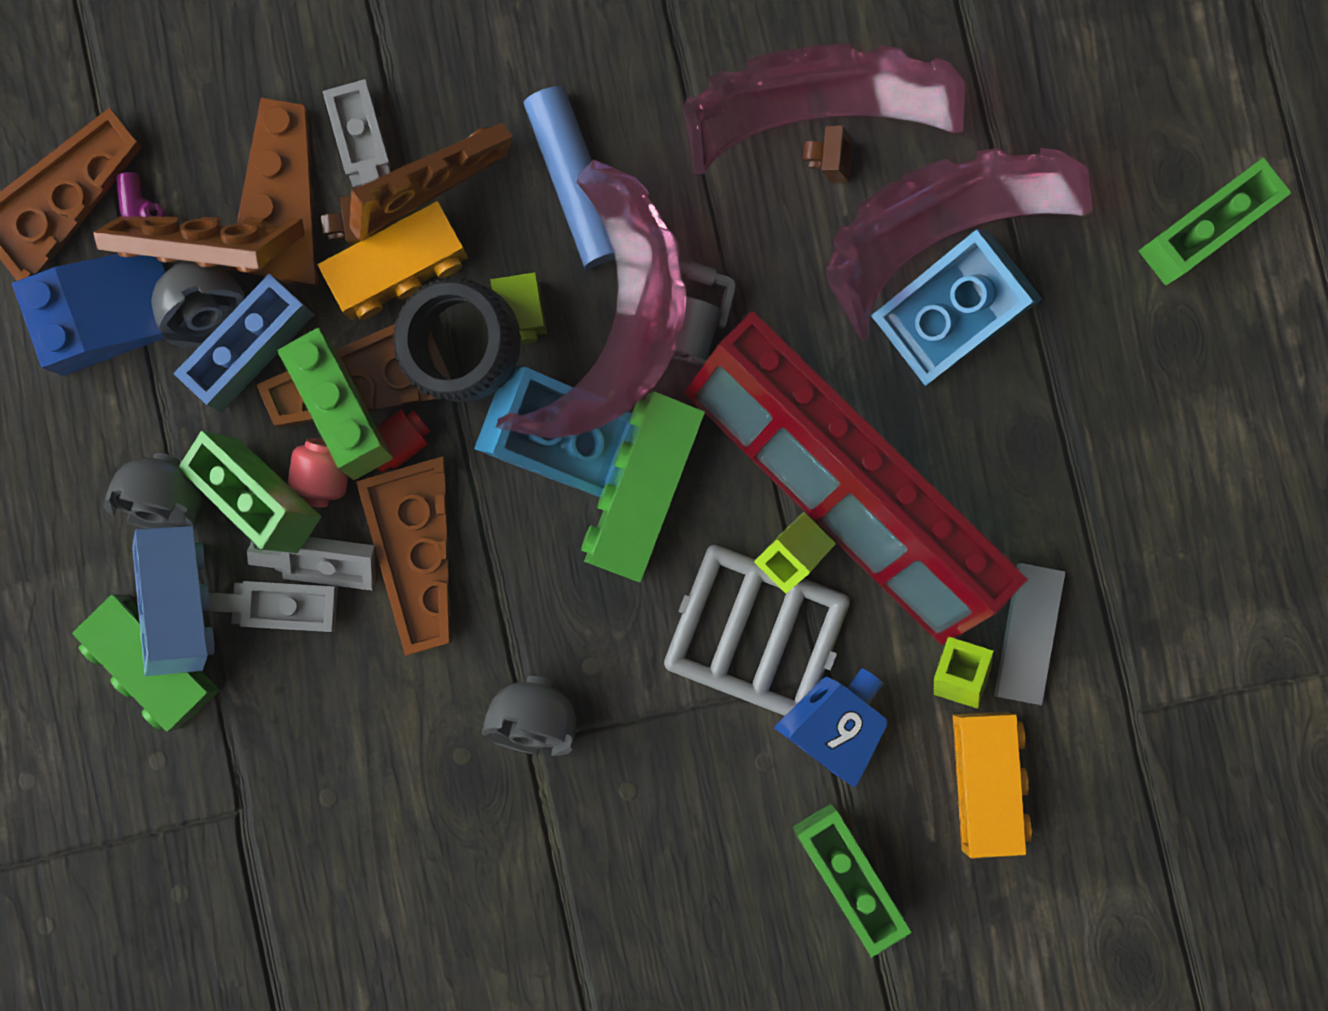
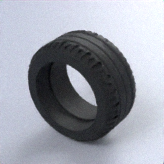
[393,277,521,402]

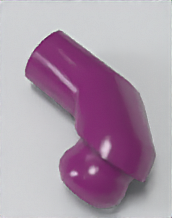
[116,172,165,217]

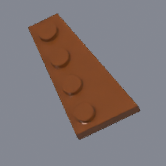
[228,98,319,288]
[349,122,513,242]
[257,324,453,428]
[356,456,452,656]

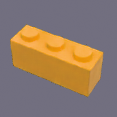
[317,201,468,320]
[952,711,1032,858]

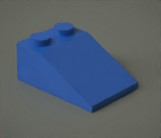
[11,254,167,376]

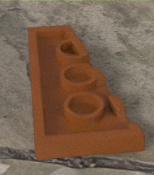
[0,108,142,281]
[93,216,305,272]

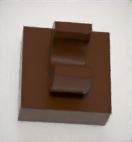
[803,126,853,183]
[321,196,370,247]

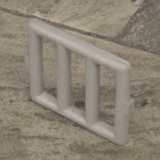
[664,545,850,716]

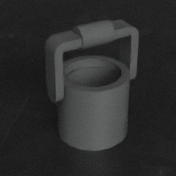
[652,261,735,364]

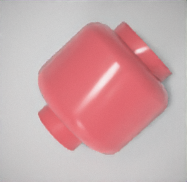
[288,438,349,507]

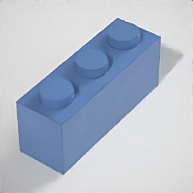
[174,274,315,412]
[132,526,214,676]

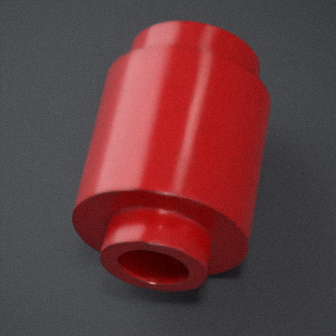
[377,408,431,473]

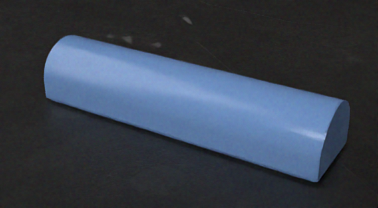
[524,86,627,270]

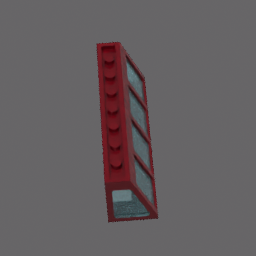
[684,311,1028,645]

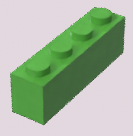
[581,392,705,582]

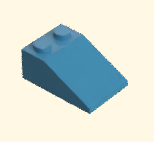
[871,229,1042,386]
[474,366,635,497]

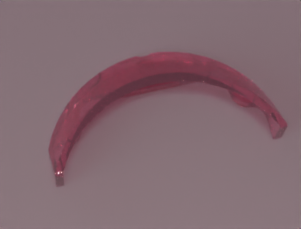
[683,44,965,175]
[826,148,1093,341]
[496,160,686,439]

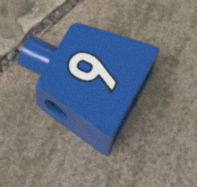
[774,668,887,788]

